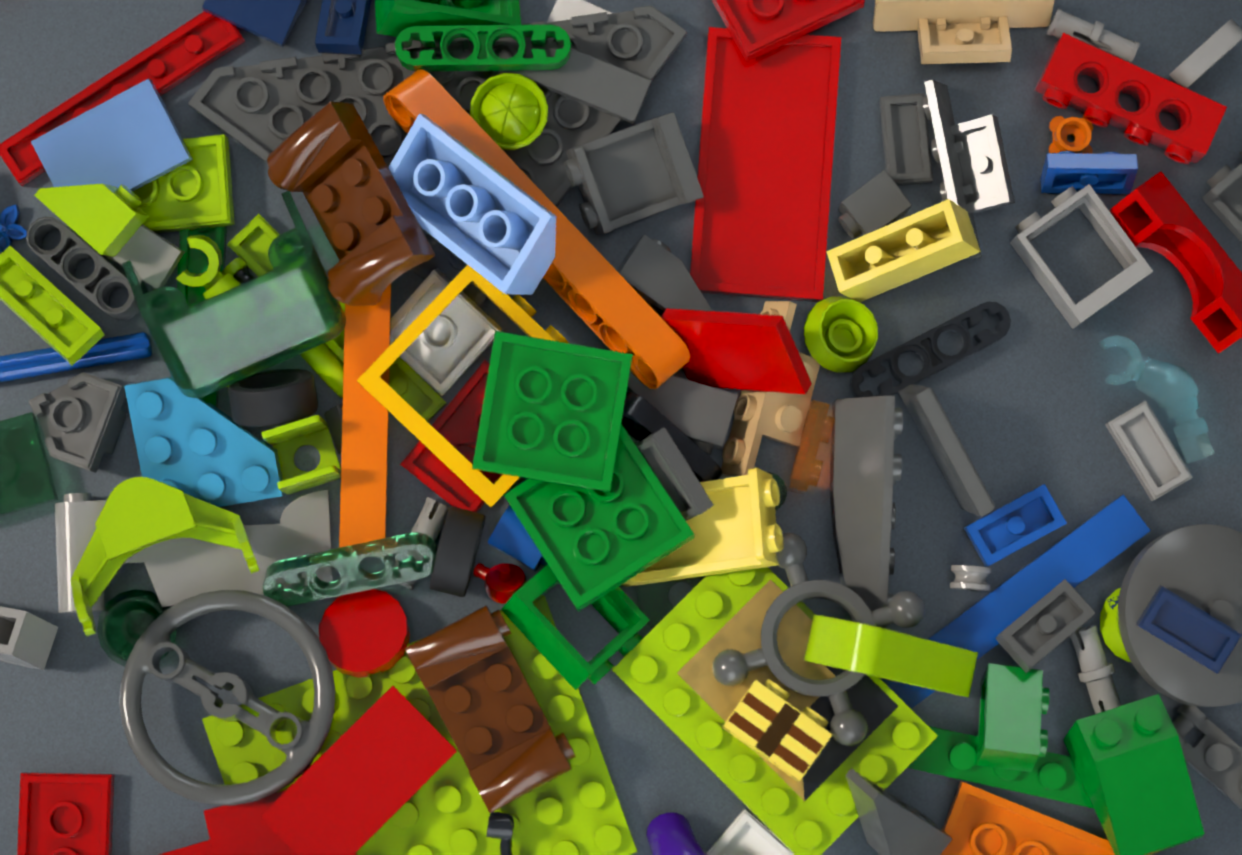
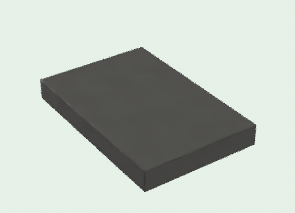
[898,384,995,517]

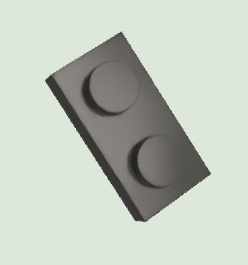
[995,579,1096,673]

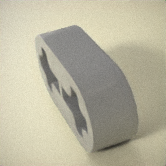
[1169,18,1242,89]

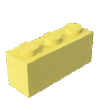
[826,199,981,302]

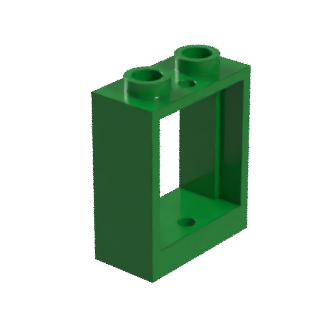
[501,564,650,690]

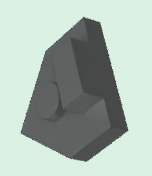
[29,372,127,473]

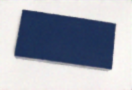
[1136,585,1242,674]

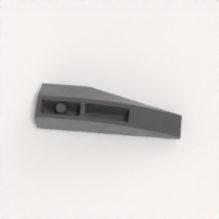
[830,396,903,629]

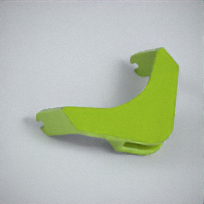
[70,477,260,637]

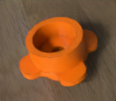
[1048,116,1093,154]

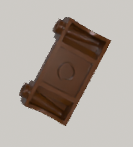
[267,102,436,306]
[404,606,576,813]

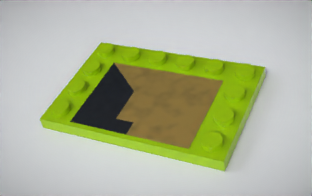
[612,567,938,855]

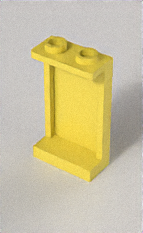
[621,468,783,587]

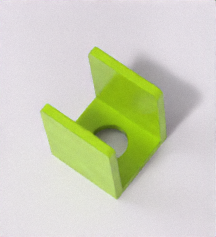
[262,415,341,495]

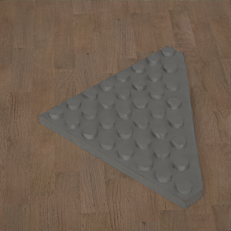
[188,6,687,308]

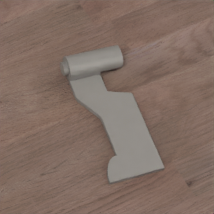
[55,490,333,613]

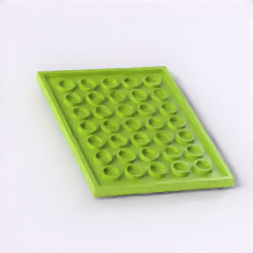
[202,596,637,855]

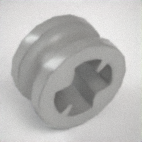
[950,565,992,591]

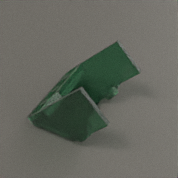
[122,191,346,398]

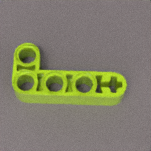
[804,615,978,698]

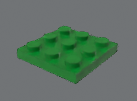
[472,331,633,492]
[504,424,695,612]

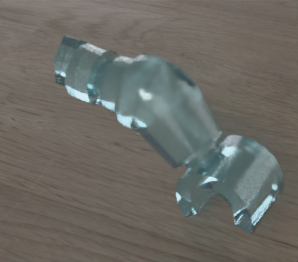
[1097,335,1215,463]

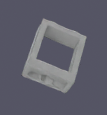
[1010,184,1153,329]

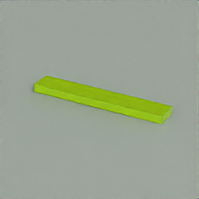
[227,214,447,422]

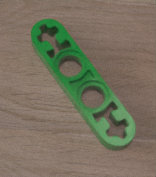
[395,24,571,72]

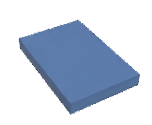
[31,78,193,191]

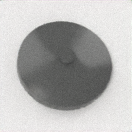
[1118,524,1242,707]

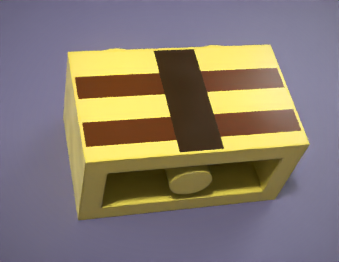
[722,679,832,782]

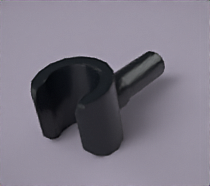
[486,812,514,855]

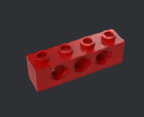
[1034,33,1227,164]

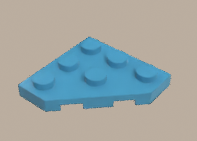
[124,376,285,507]

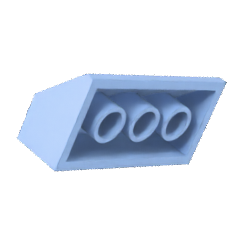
[388,114,556,295]

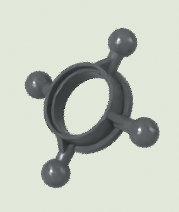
[712,533,925,746]

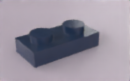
[315,0,371,54]

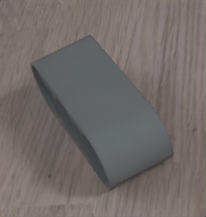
[26,216,143,321]

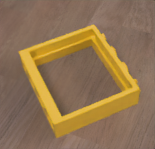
[357,265,570,507]

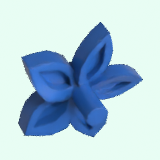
[0,204,27,253]

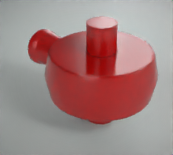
[473,563,527,604]

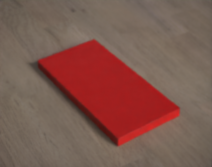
[690,27,841,302]

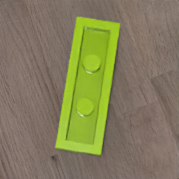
[0,246,105,366]

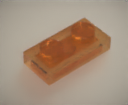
[787,400,834,495]

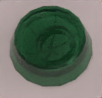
[97,589,177,667]

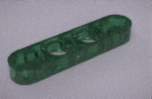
[262,532,437,606]

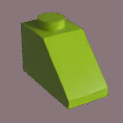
[34,183,149,257]

